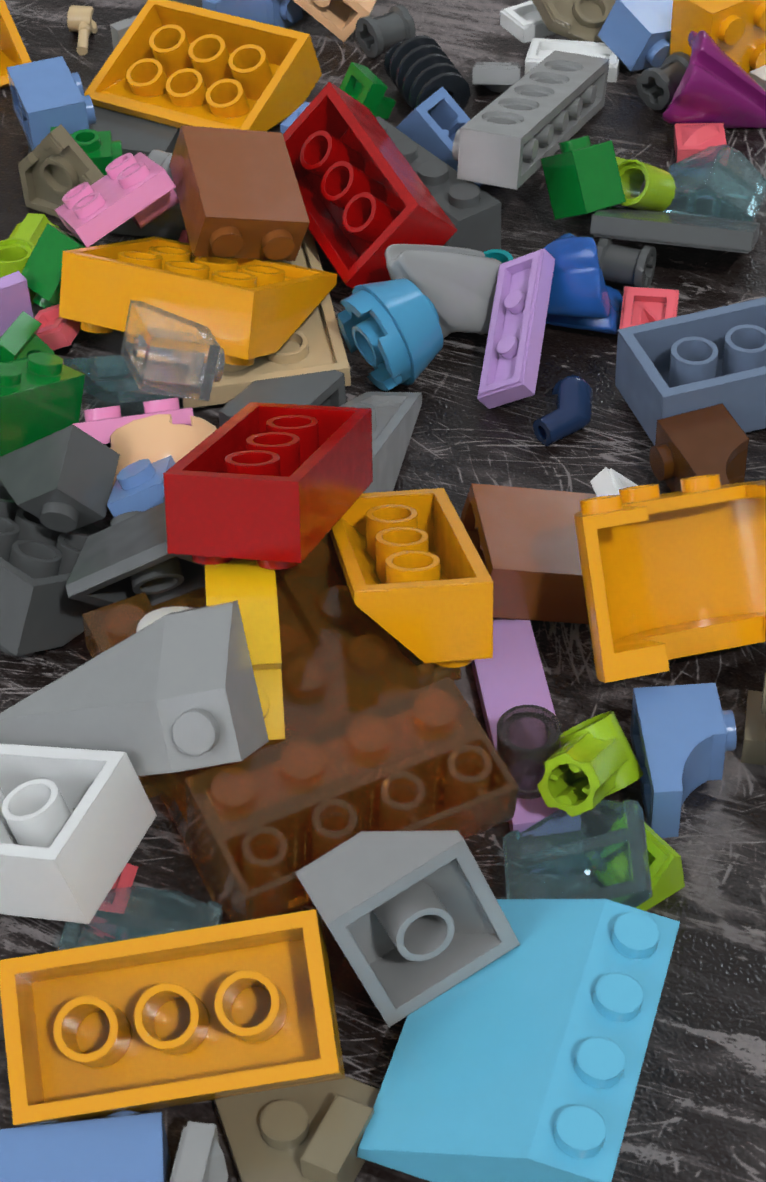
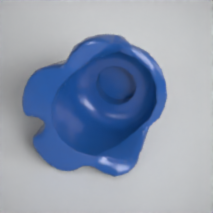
[542,233,623,334]

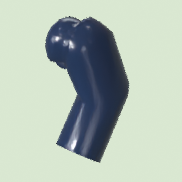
[533,375,593,446]

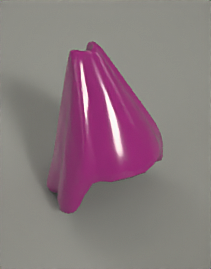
[662,30,766,129]

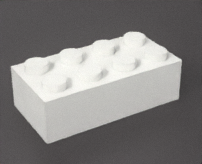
[0,744,157,924]

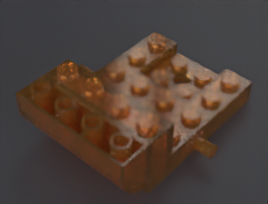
[82,532,519,923]

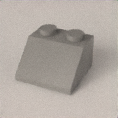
[295,830,520,1027]

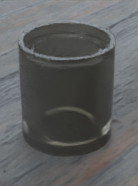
[496,705,561,799]

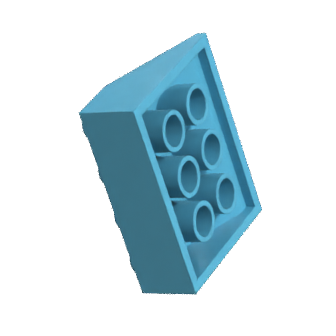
[357,899,680,1182]

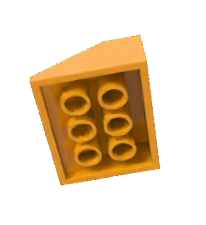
[84,0,322,131]
[59,237,337,366]

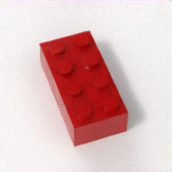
[283,82,457,289]
[163,402,373,570]

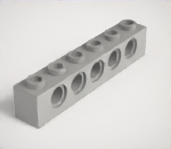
[452,50,610,190]

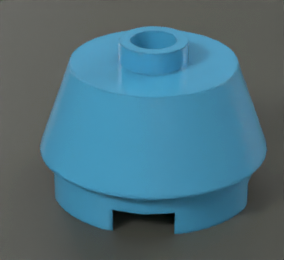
[337,278,444,391]

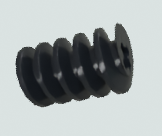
[384,35,470,111]

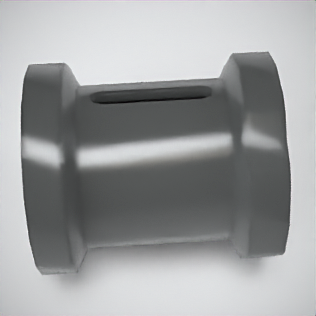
[356,4,416,58]
[636,52,690,110]
[597,237,656,288]

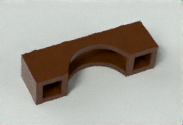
[649,403,749,492]

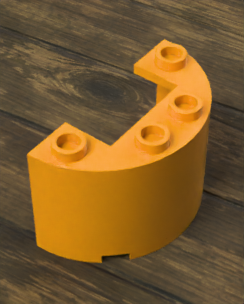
[574,474,766,683]

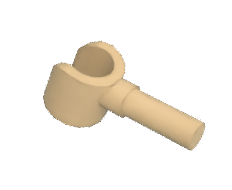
[67,5,98,56]

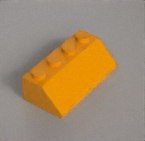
[329,488,493,668]

